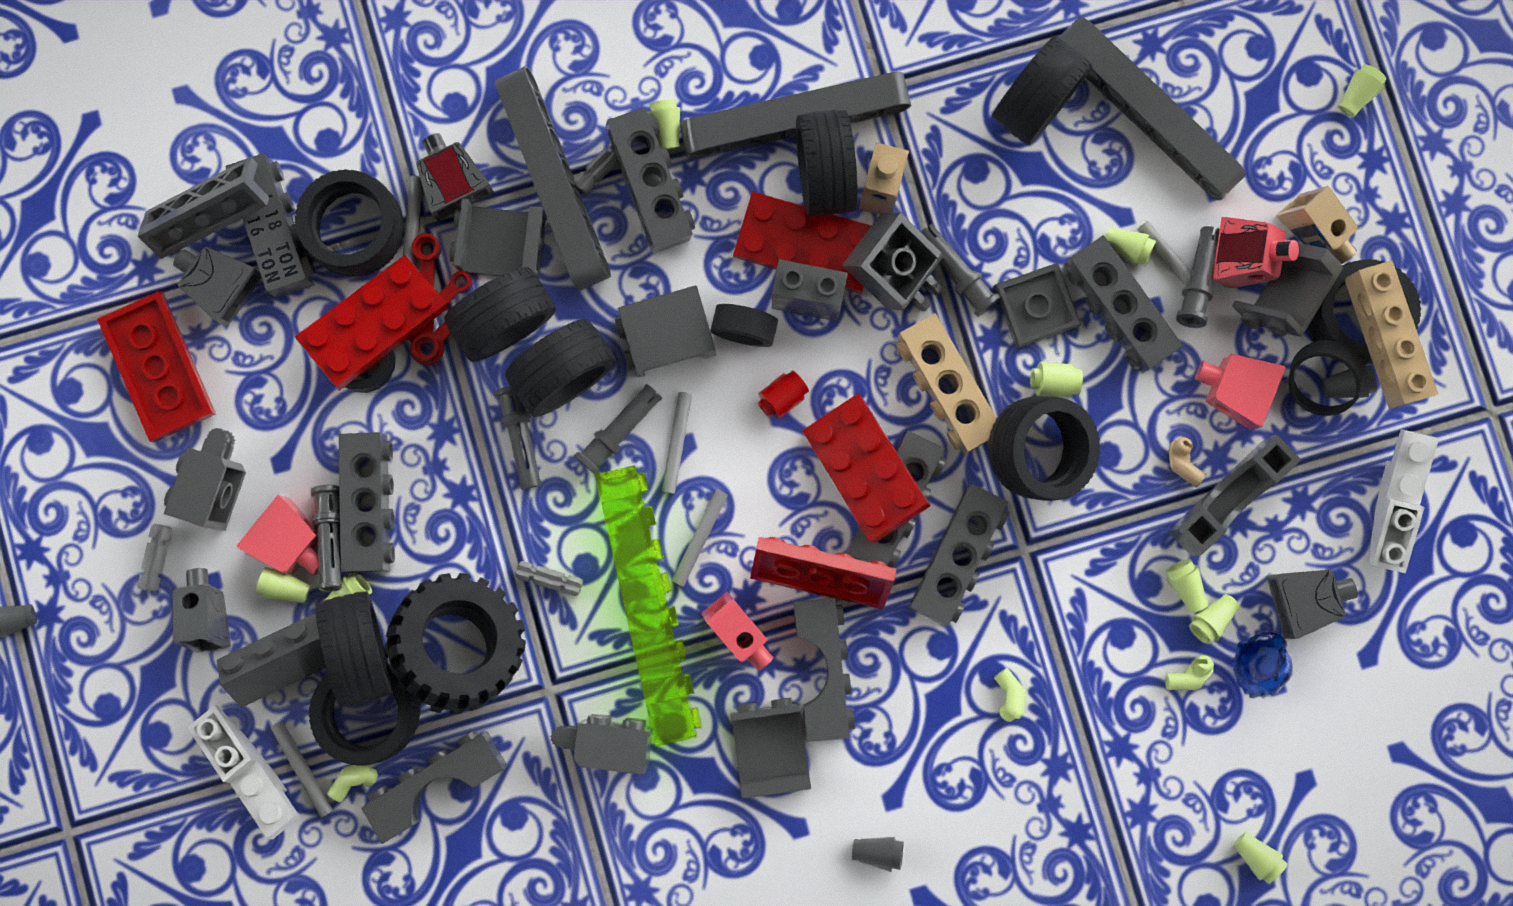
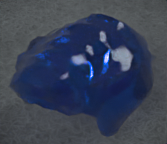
[1232,632,1293,699]

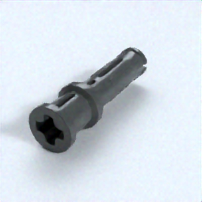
[921,224,1001,317]
[1176,226,1220,328]
[574,384,662,476]
[494,386,542,490]
[310,485,342,592]

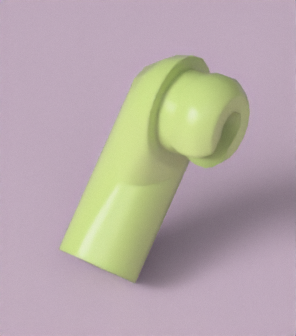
[1165,655,1214,690]
[994,668,1026,722]
[327,765,378,802]

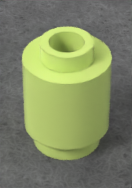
[1030,362,1083,398]

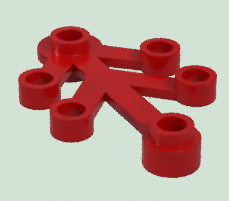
[408,233,473,366]

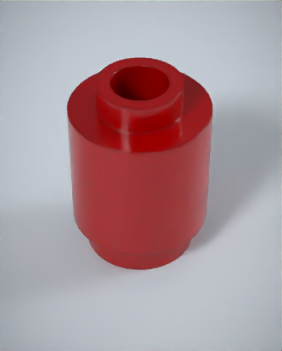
[757,370,809,419]

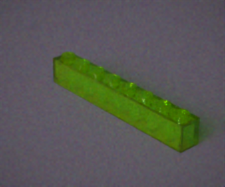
[595,465,702,747]

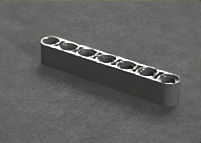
[1058,17,1246,201]
[495,66,611,291]
[680,72,912,159]

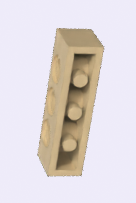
[1344,260,1439,410]
[896,313,996,455]

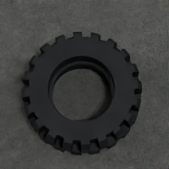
[384,573,526,714]

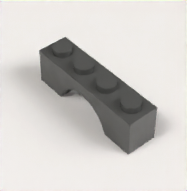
[1168,435,1301,556]
[793,598,855,742]
[361,730,508,844]

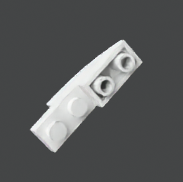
[1370,429,1439,573]
[187,705,300,839]

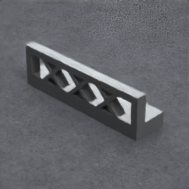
[137,157,269,259]

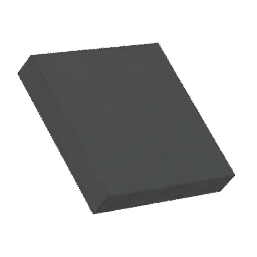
[993,262,1081,349]

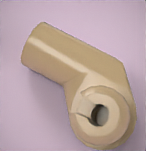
[1168,437,1206,487]

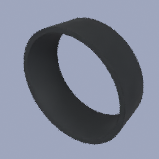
[1288,340,1368,416]

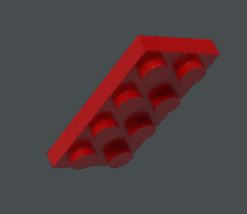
[733,191,872,294]
[295,255,448,391]
[97,291,216,442]
[802,393,931,544]
[750,537,896,610]

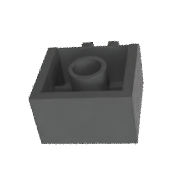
[842,212,943,312]
[163,428,246,531]
[550,714,653,775]

